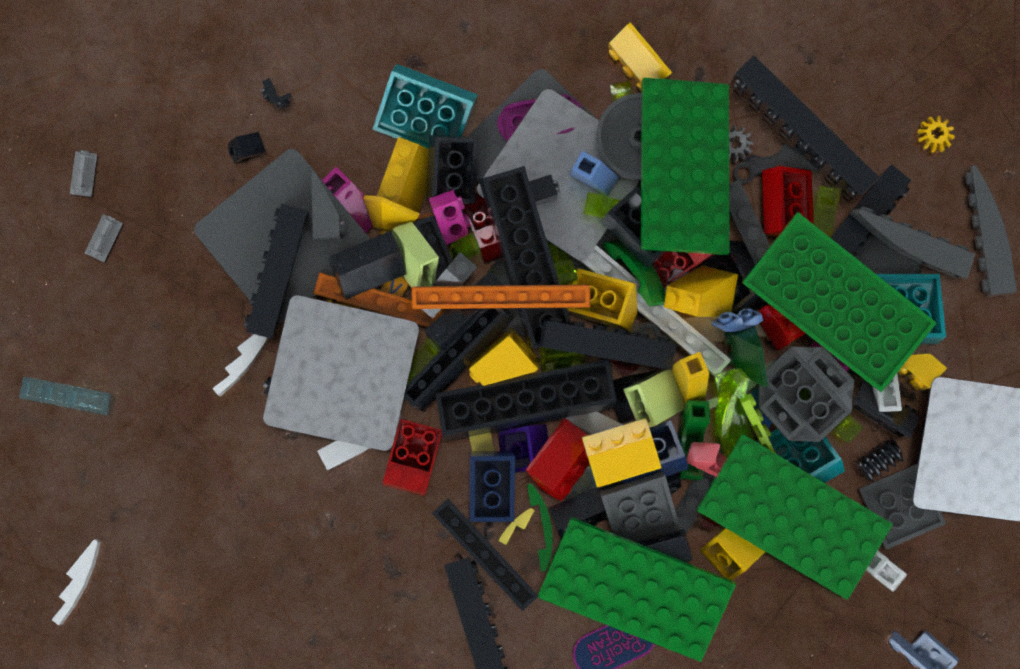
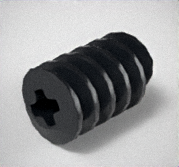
[854,436,903,482]

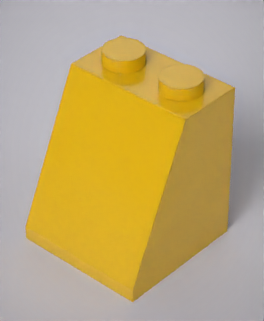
[664,265,738,317]
[469,327,540,386]
[699,527,766,580]

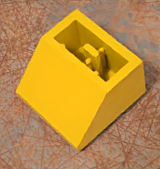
[897,354,947,391]

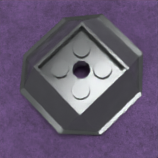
[758,347,854,442]

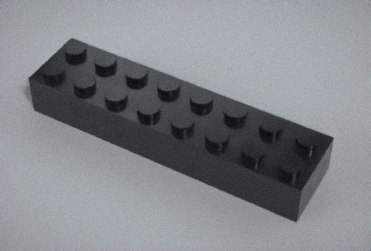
[731,55,880,202]
[479,166,571,349]
[435,359,619,441]

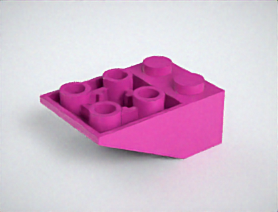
[322,167,373,233]

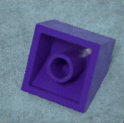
[498,424,549,473]

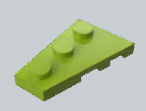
[735,387,776,454]

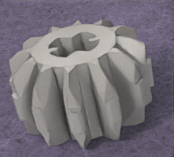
[729,125,754,163]

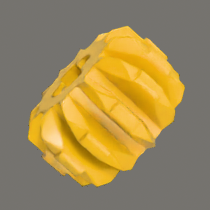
[917,116,955,153]

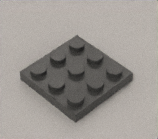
[858,464,946,550]
[600,471,680,542]

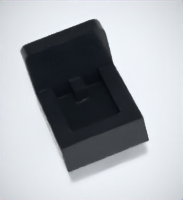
[261,78,293,109]
[228,132,265,163]

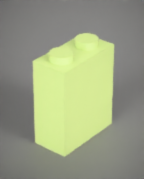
[392,221,439,288]
[623,369,685,427]

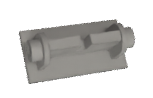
[70,150,97,197]
[85,214,123,262]

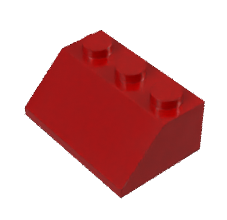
[762,166,814,236]
[526,418,590,502]

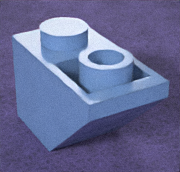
[570,151,619,196]

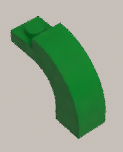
[678,400,710,480]

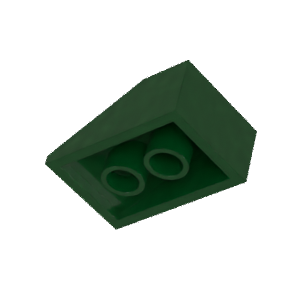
[724,326,768,387]

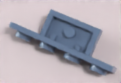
[889,630,959,669]

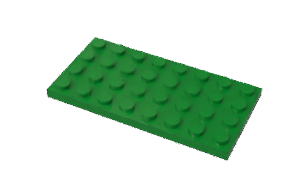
[641,77,730,255]
[742,212,937,393]
[696,434,893,600]
[537,517,736,662]

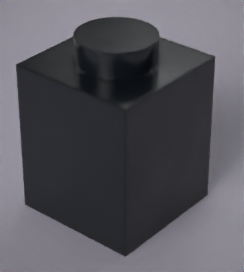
[529,175,560,206]

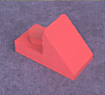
[686,442,728,477]

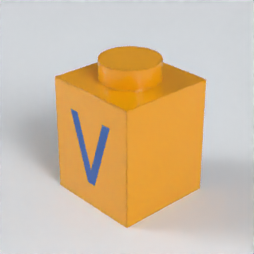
[381,276,410,297]

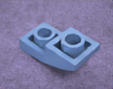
[712,307,763,332]

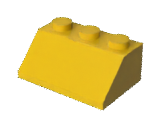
[608,22,672,93]
[377,137,429,213]
[567,268,638,332]
[582,418,662,488]

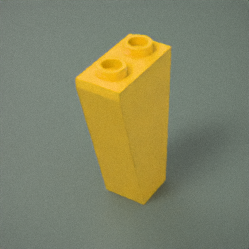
[671,352,709,404]

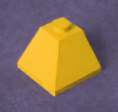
[363,195,419,235]

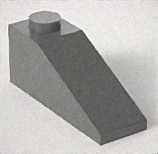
[311,172,345,241]
[421,252,477,319]

